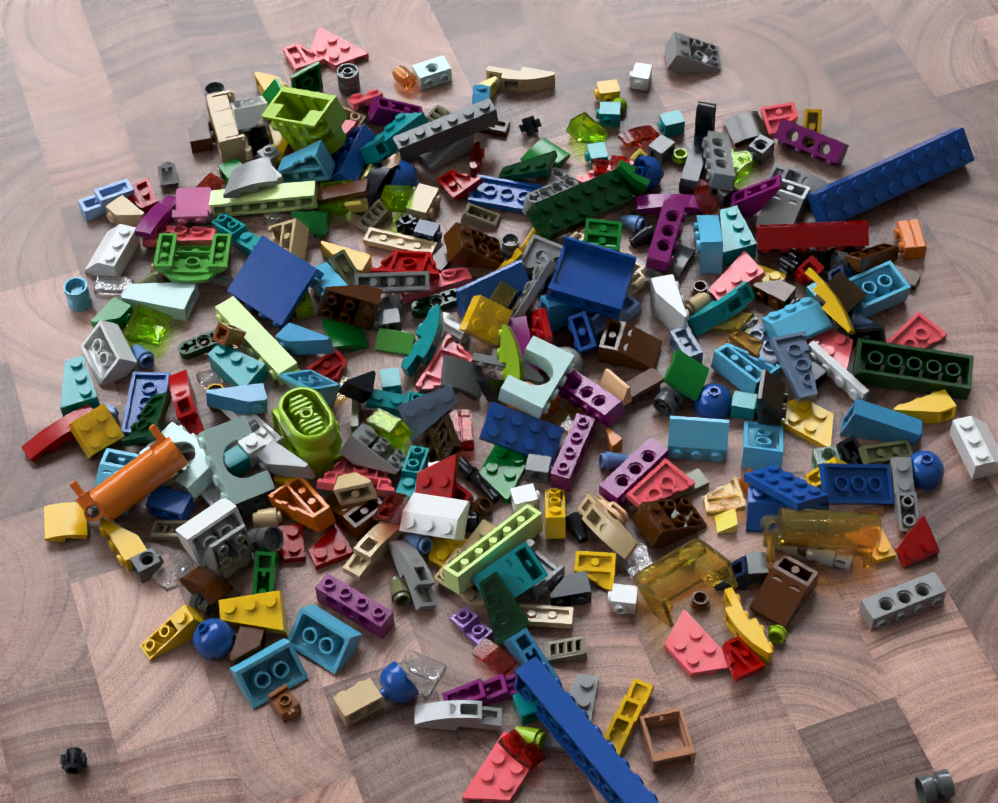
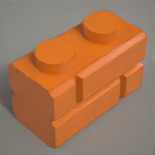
[893,219,927,260]

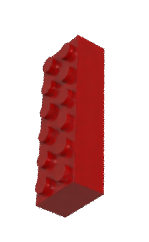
[756,220,869,253]

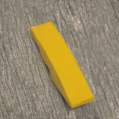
[805,267,855,335]
[604,678,654,756]

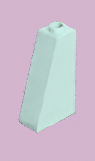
[121,282,199,322]

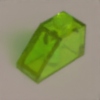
[566,111,608,144]
[380,185,416,212]

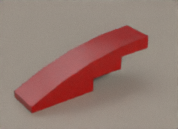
[21,404,93,462]

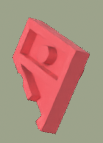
[347,89,384,111]

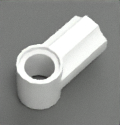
[441,312,469,343]

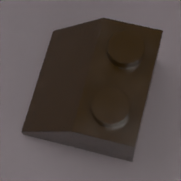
[757,369,789,426]

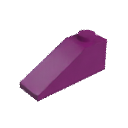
[367,96,423,126]
[731,174,782,218]

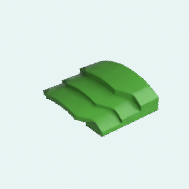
[153,233,232,283]

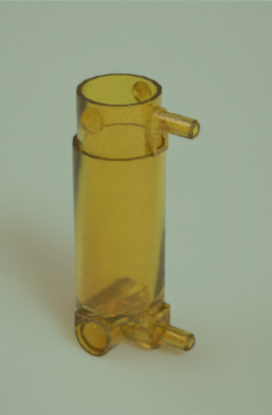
[760,508,882,568]

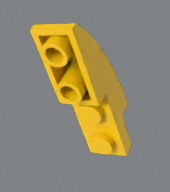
[723,587,774,664]

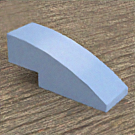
[78,179,134,221]
[592,292,642,336]

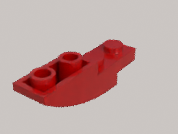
[168,370,204,436]

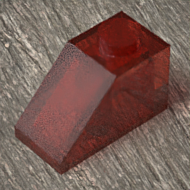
[373,491,408,525]

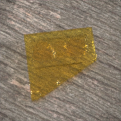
[702,476,746,517]

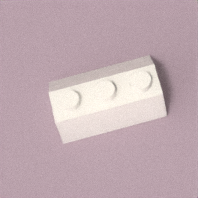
[229,96,268,132]
[84,224,140,281]
[80,320,138,386]
[949,416,998,480]
[399,493,470,541]
[175,498,248,567]

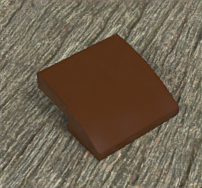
[179,566,234,605]

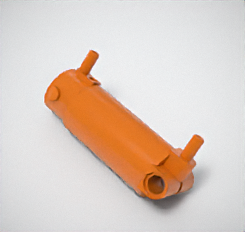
[70,424,189,522]

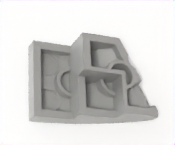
[223,157,277,198]

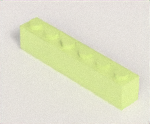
[209,180,318,218]
[215,296,298,386]
[443,504,543,595]

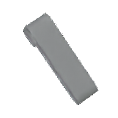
[522,168,578,216]

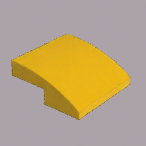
[44,502,87,543]

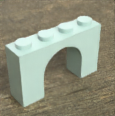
[498,336,575,419]
[197,415,275,505]
[139,422,228,499]

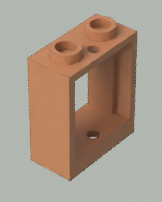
[639,708,696,772]

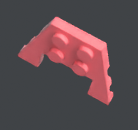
[316,457,395,498]

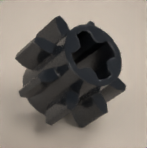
[519,115,542,136]
[396,214,417,236]
[778,252,801,275]
[60,747,87,774]

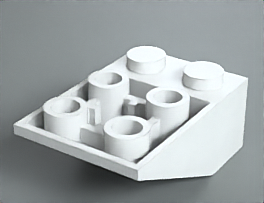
[650,274,690,330]

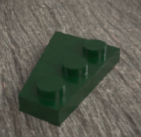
[498,150,557,181]
[121,392,171,446]
[479,571,531,647]

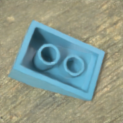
[280,369,341,406]
[741,421,783,470]

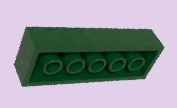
[526,168,634,241]
[852,338,974,400]

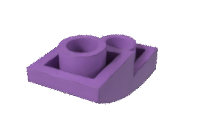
[450,606,494,649]

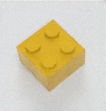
[459,295,513,346]
[68,403,125,459]

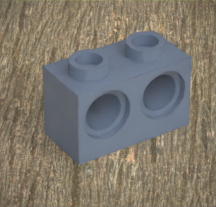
[669,325,703,364]

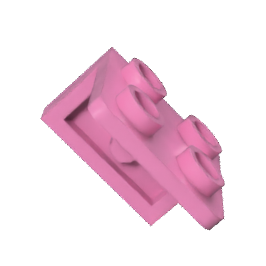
[172,187,212,224]

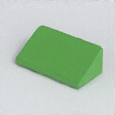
[375,328,416,356]

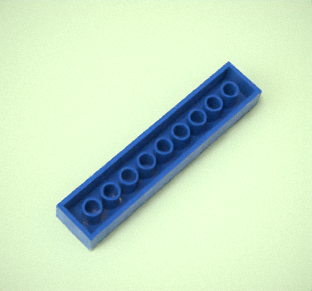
[806,127,975,222]
[514,656,658,803]

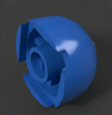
[633,155,664,191]
[388,160,419,196]
[694,383,732,420]
[910,450,944,491]
[193,618,235,661]
[379,661,419,704]

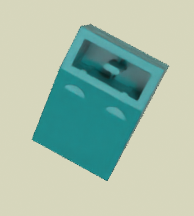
[470,541,548,598]

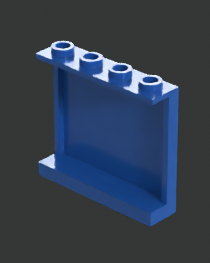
[227,235,324,329]
[546,236,637,320]

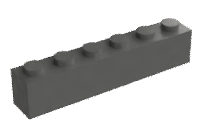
[393,98,499,161]

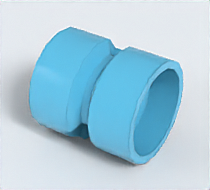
[63,277,92,312]

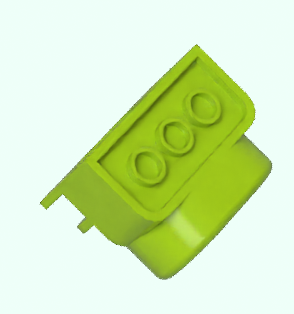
[261,86,347,155]
[271,387,344,483]

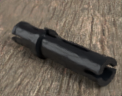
[458,456,501,504]

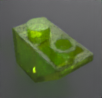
[366,408,413,448]

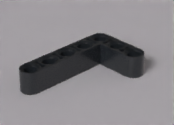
[679,101,716,194]

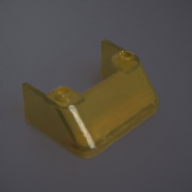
[634,539,738,628]

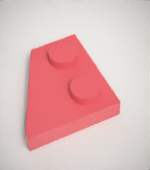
[283,43,326,73]
[760,102,798,138]

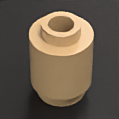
[684,292,711,316]
[253,507,283,528]

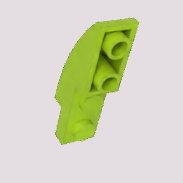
[497,324,524,382]

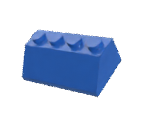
[319,124,376,187]
[456,260,530,320]
[746,485,829,537]

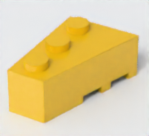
[219,590,288,636]

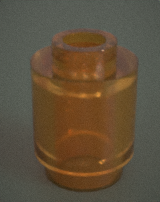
[392,65,417,89]

